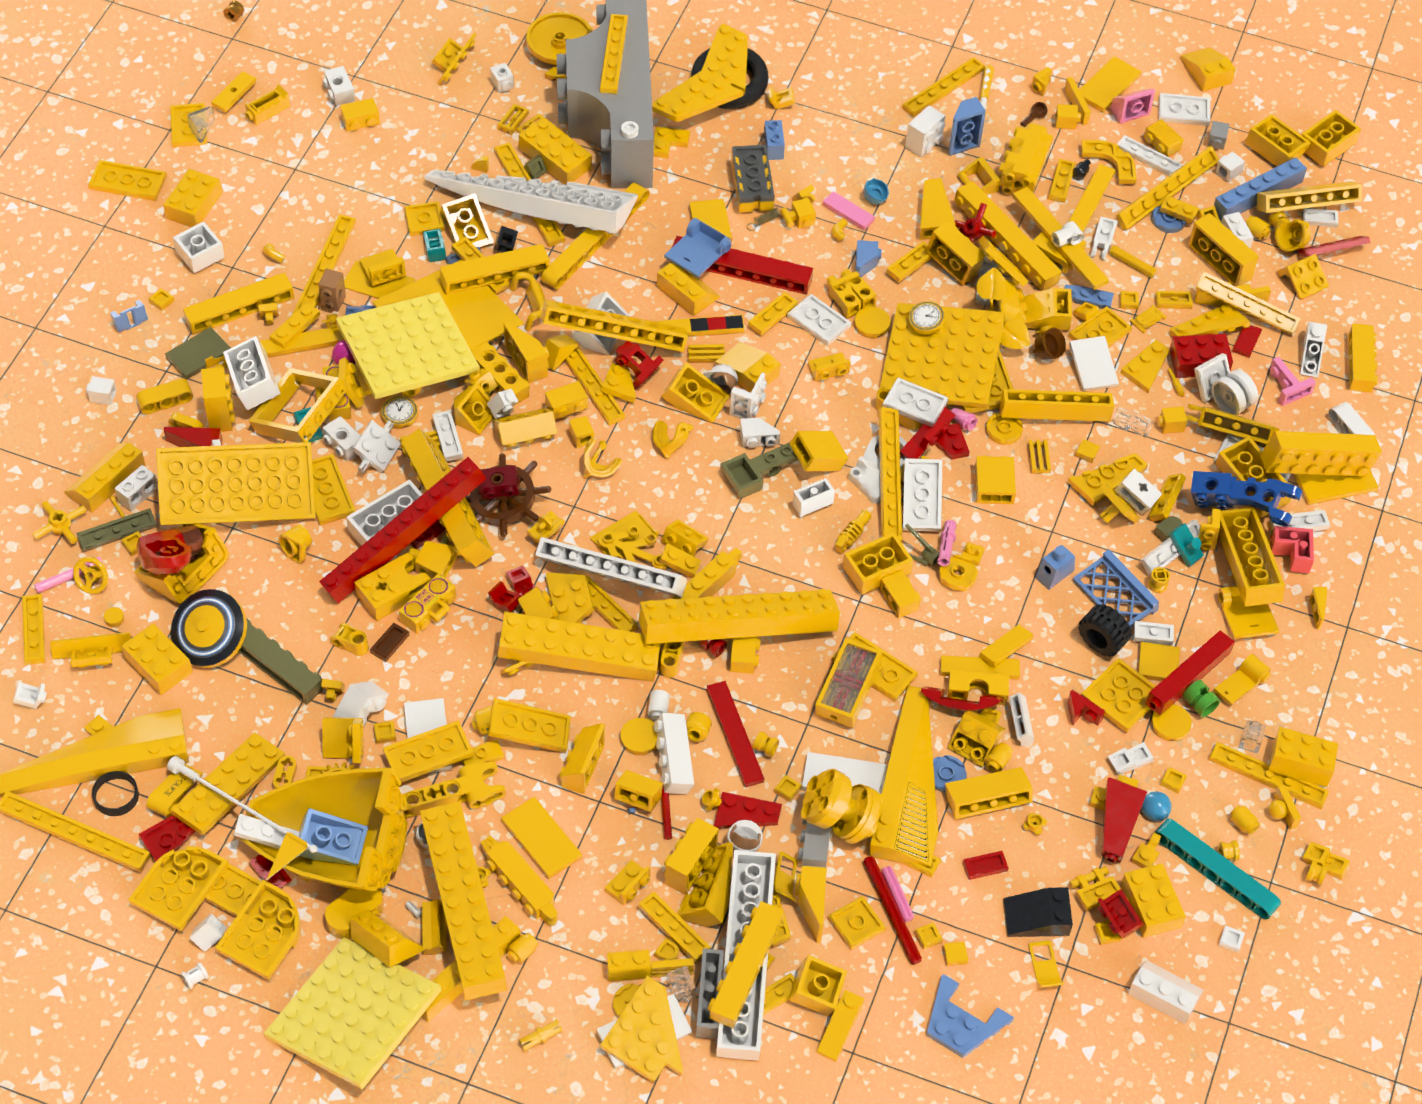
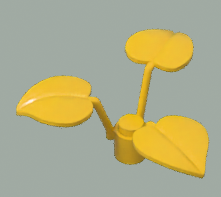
[977,268,1030,349]

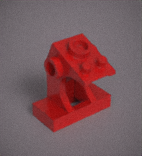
[615,341,664,390]

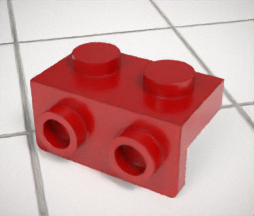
[1097,889,1144,938]

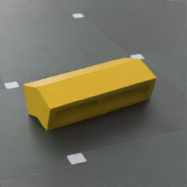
[422,899,447,955]

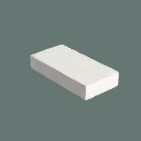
[1302,208,1339,228]

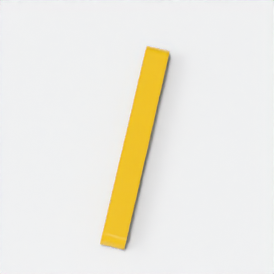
[541,182,650,290]

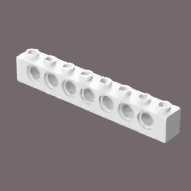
[535,537,688,598]

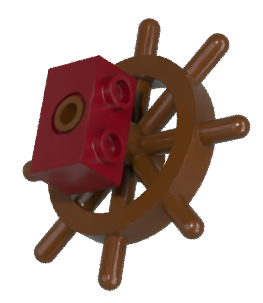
[465,453,552,537]

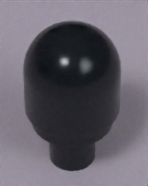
[1073,159,1091,179]

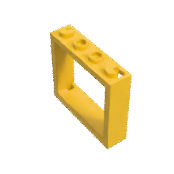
[249,368,347,443]

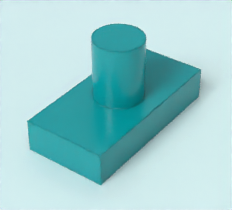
[1168,523,1204,566]

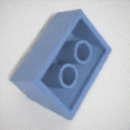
[948,97,986,156]

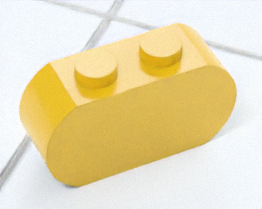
[325,887,384,939]

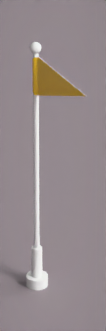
[167,756,318,880]

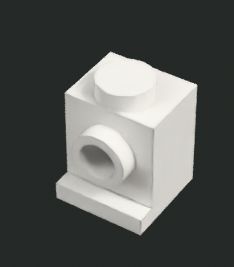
[487,389,518,419]

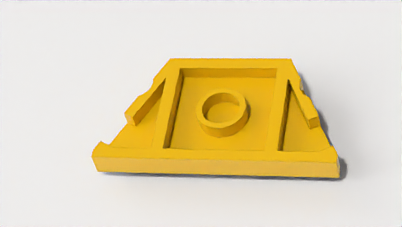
[545,573,595,624]

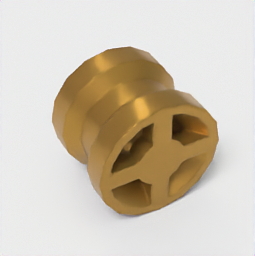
[223,0,245,22]

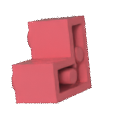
[1270,526,1314,573]

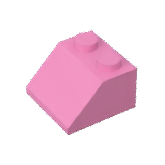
[1111,89,1155,124]

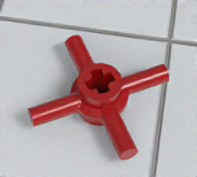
[955,203,997,243]

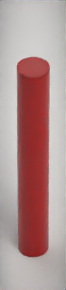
[661,785,672,840]

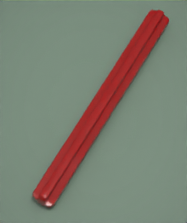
[864,856,922,965]

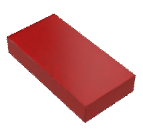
[1233,325,1262,358]
[963,851,1009,880]

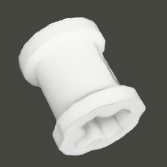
[180,962,209,989]

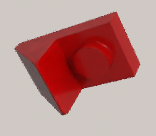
[1067,690,1105,726]

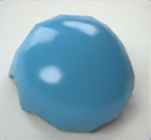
[863,178,889,204]
[1141,791,1172,822]

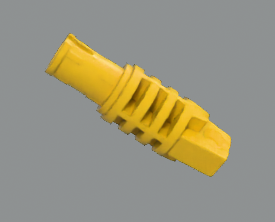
[835,510,872,554]

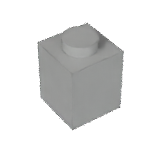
[1207,121,1230,150]

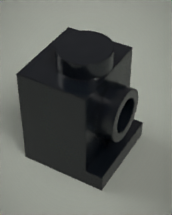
[493,225,518,253]

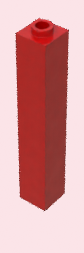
[1145,630,1235,715]

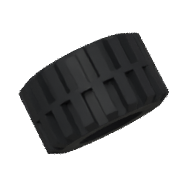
[1078,604,1132,657]

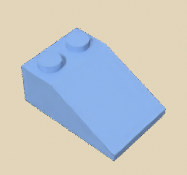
[299,808,368,866]

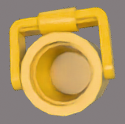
[278,524,312,564]

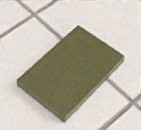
[165,327,231,380]

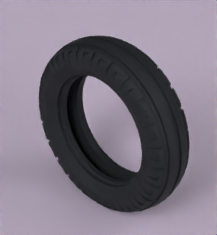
[691,48,769,109]

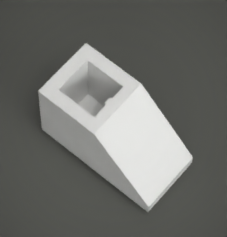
[740,417,780,448]

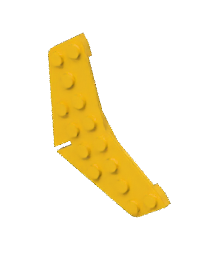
[652,23,748,122]

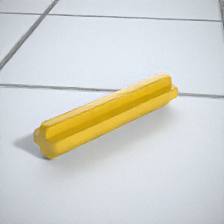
[1109,245,1157,278]

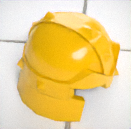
[1275,219,1311,251]

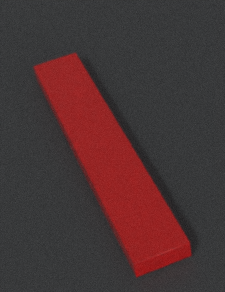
[707,680,765,788]

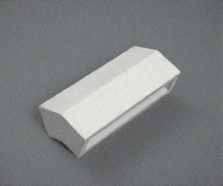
[1009,692,1034,747]

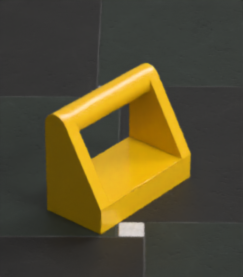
[958,157,1000,196]

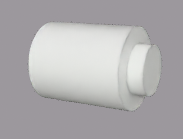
[647,690,670,721]

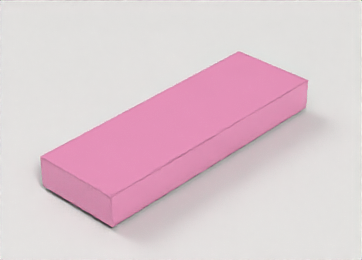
[822,191,875,230]

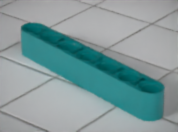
[1154,818,1281,920]

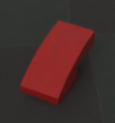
[506,565,535,597]
[249,854,292,889]

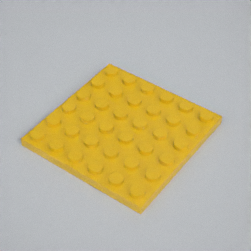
[880,303,1005,408]

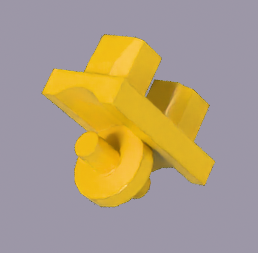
[527,510,565,545]

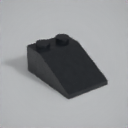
[1003,887,1073,937]

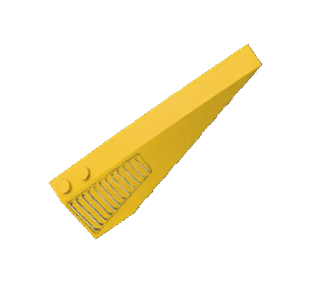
[870,686,938,868]

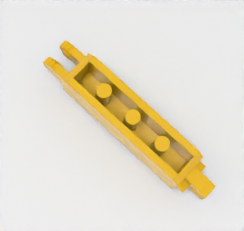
[1186,404,1280,444]
[671,548,742,599]
[480,836,558,926]

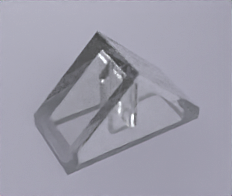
[187,106,215,143]

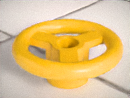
[73,557,108,594]

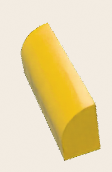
[945,767,1033,819]

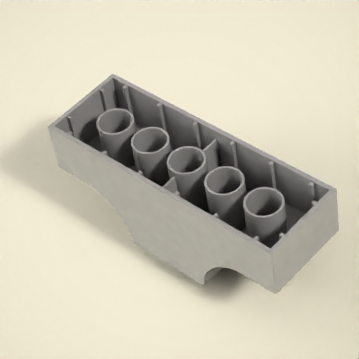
[557,0,654,189]

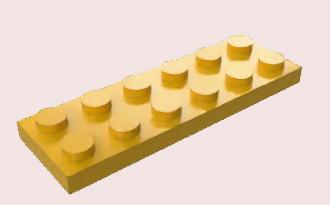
[171,732,285,836]

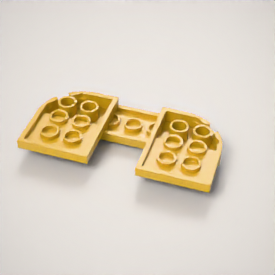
[128,846,301,980]

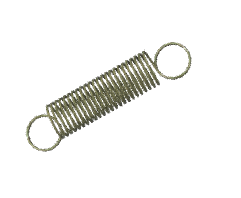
[747,207,783,231]

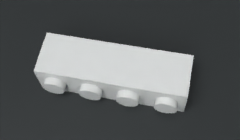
[654,713,694,794]

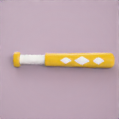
[979,65,995,116]

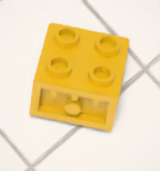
[360,249,406,286]
[1277,254,1329,299]
[322,717,364,763]

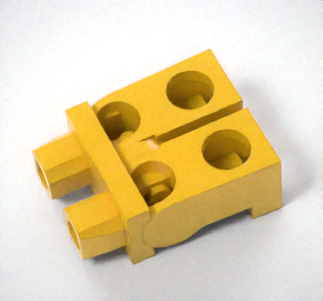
[826,269,877,319]

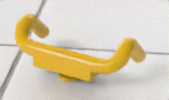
[509,271,545,331]

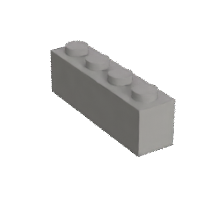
[798,819,831,868]
[696,948,724,1039]

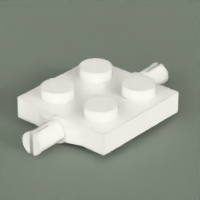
[351,420,401,473]

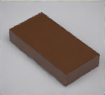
[370,622,410,662]

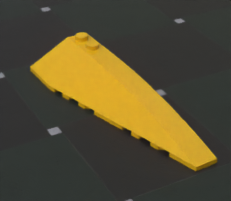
[0,708,189,798]

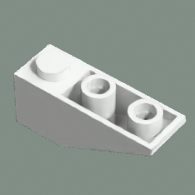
[1300,322,1327,378]

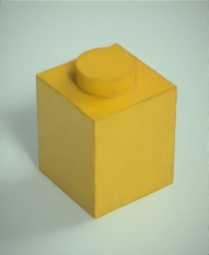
[1055,104,1081,129]
[1157,406,1187,434]
[569,416,594,449]

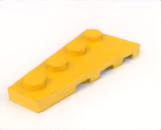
[1169,304,1250,337]

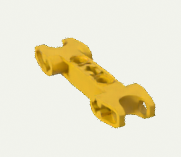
[403,762,506,826]

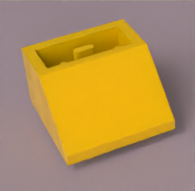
[947,710,1005,767]

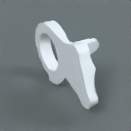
[848,435,907,504]

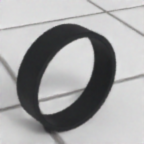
[92,771,139,816]

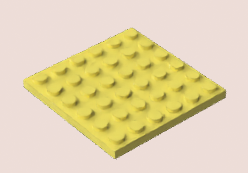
[336,292,479,399]
[264,937,442,1089]

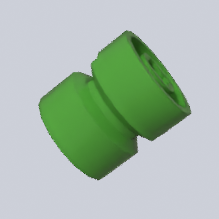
[1183,680,1221,718]

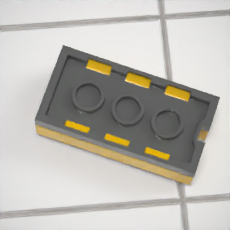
[731,144,775,212]

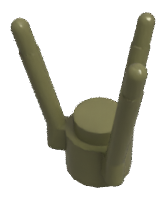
[905,524,939,566]

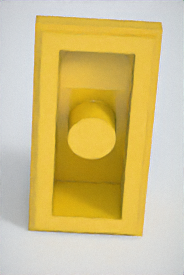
[1309,586,1327,630]

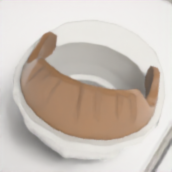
[703,364,738,394]
[727,820,762,852]

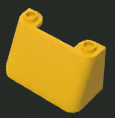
[134,523,229,604]

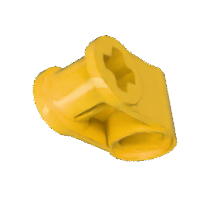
[330,623,369,656]

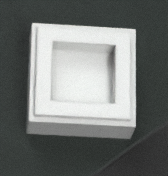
[1218,925,1245,953]

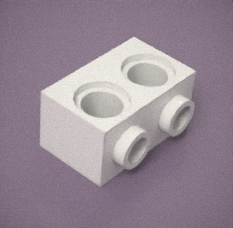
[114,465,158,511]

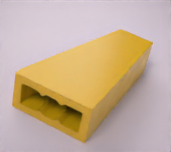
[919,178,956,240]

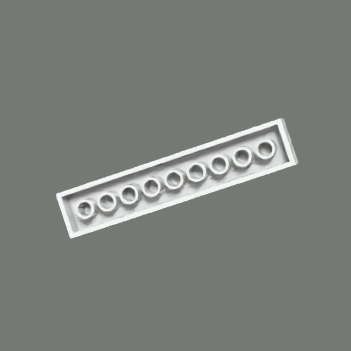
[716,850,776,1061]

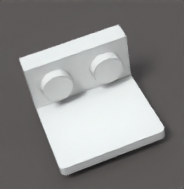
[729,373,767,419]

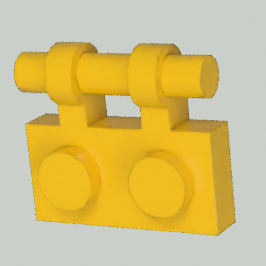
[1069,866,1121,911]

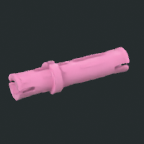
[937,520,957,566]

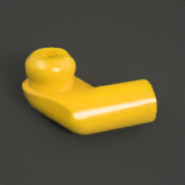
[831,218,848,241]
[263,243,285,263]

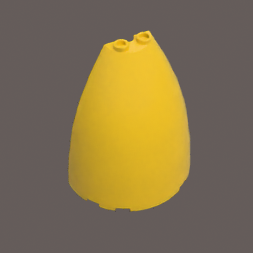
[241,768,408,891]

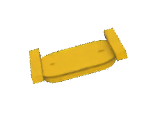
[1130,305,1167,333]

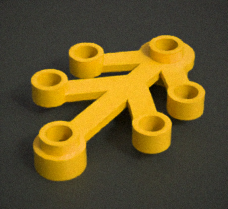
[598,525,667,570]

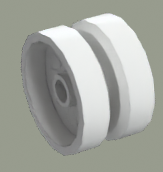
[1211,369,1258,415]

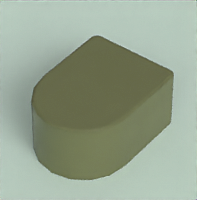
[1154,516,1183,542]

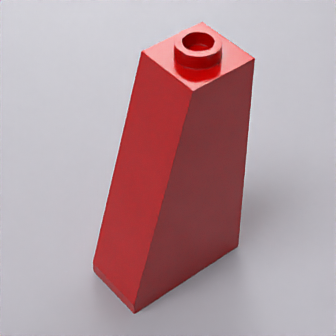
[1101,777,1147,863]

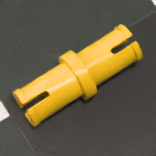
[519,1019,563,1051]

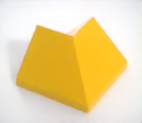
[454,383,494,435]

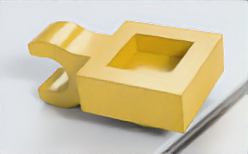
[1131,833,1162,868]

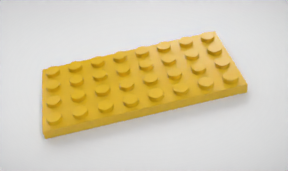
[156,442,316,526]

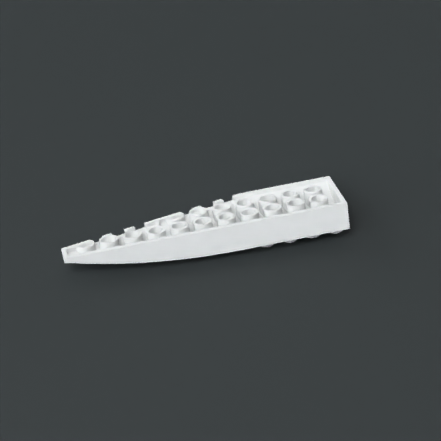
[424,170,638,234]

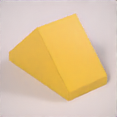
[545,334,578,371]

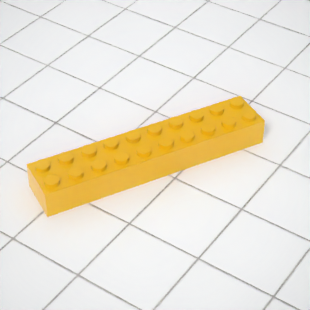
[639,589,840,644]
[420,801,508,1001]

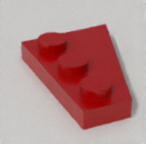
[138,815,195,862]

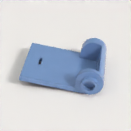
[664,218,732,278]

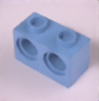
[764,120,785,160]

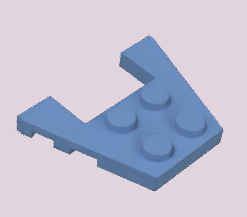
[926,974,1014,1058]

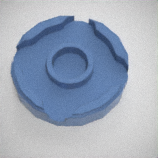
[1152,204,1186,233]
[933,755,967,793]

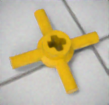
[32,501,87,544]

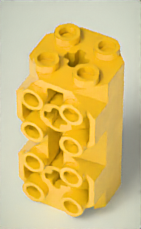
[999,123,1053,195]

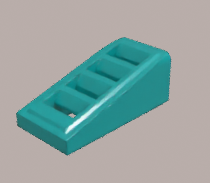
[423,229,446,262]

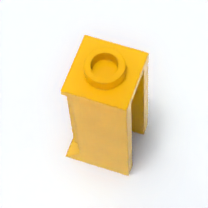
[245,84,290,125]

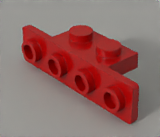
[900,407,956,459]

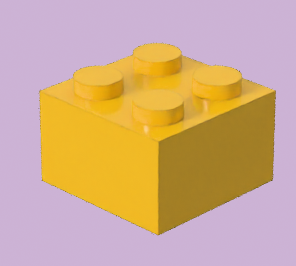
[789,955,847,1016]

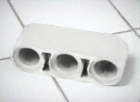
[1328,402,1375,435]

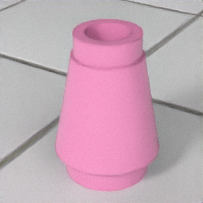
[951,408,978,431]

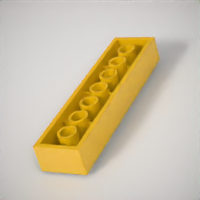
[401,428,495,567]
[497,612,660,682]

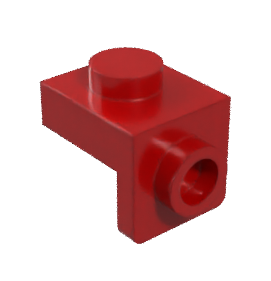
[488,581,521,612]

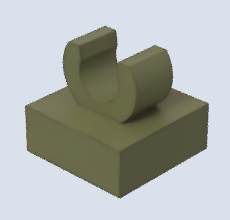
[524,155,547,179]

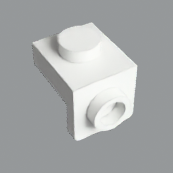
[13,682,47,709]

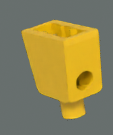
[409,541,457,579]

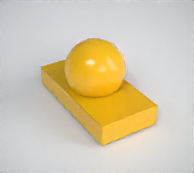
[1268,785,1301,830]

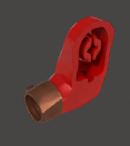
[136,525,204,575]

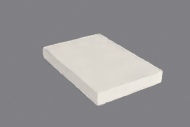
[1159,93,1210,126]
[787,294,852,347]
[1069,336,1119,392]
[882,378,948,427]

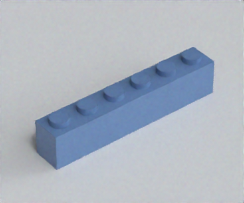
[1214,157,1307,221]

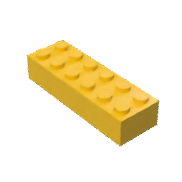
[1260,431,1382,476]
[1219,507,1285,607]

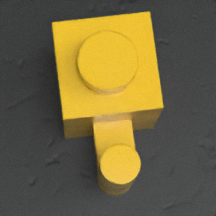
[780,198,816,228]

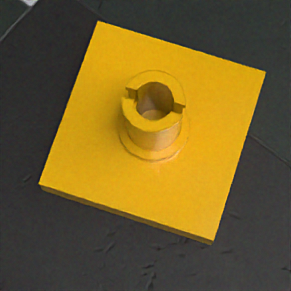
[1100,484,1141,523]

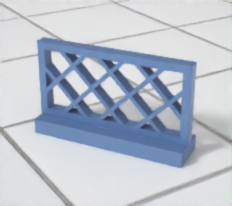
[1073,549,1159,628]

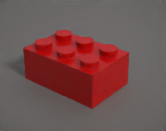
[1170,333,1233,378]

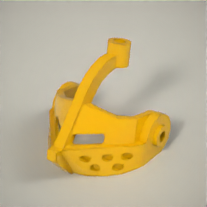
[653,420,693,458]
[583,438,622,478]

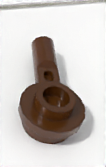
[1020,102,1048,127]

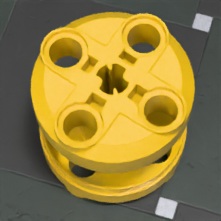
[800,769,883,844]

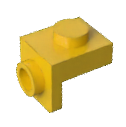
[767,86,795,110]

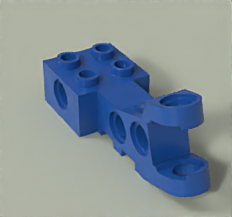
[1191,471,1303,527]

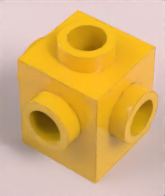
[465,368,498,396]

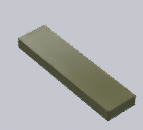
[76,508,157,552]

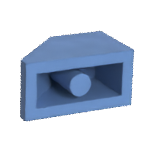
[855,240,882,277]

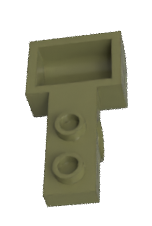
[720,442,798,498]

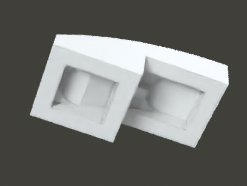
[1108,742,1154,774]

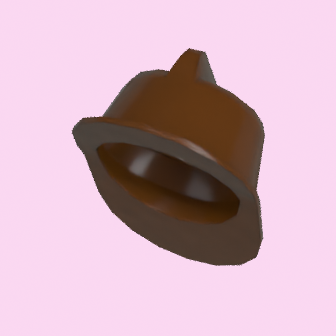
[1032,328,1066,359]

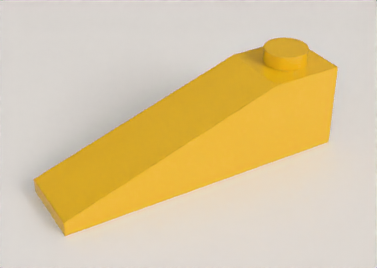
[677,842,733,927]

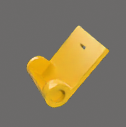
[1218,586,1280,639]

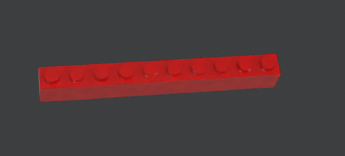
[319,457,486,604]

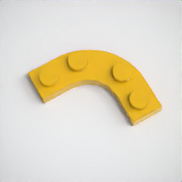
[1081,140,1137,184]

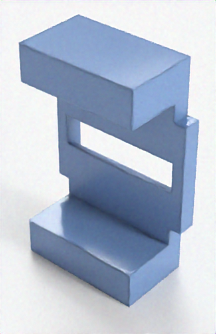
[110,300,148,332]

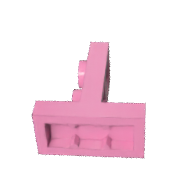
[1269,357,1316,406]

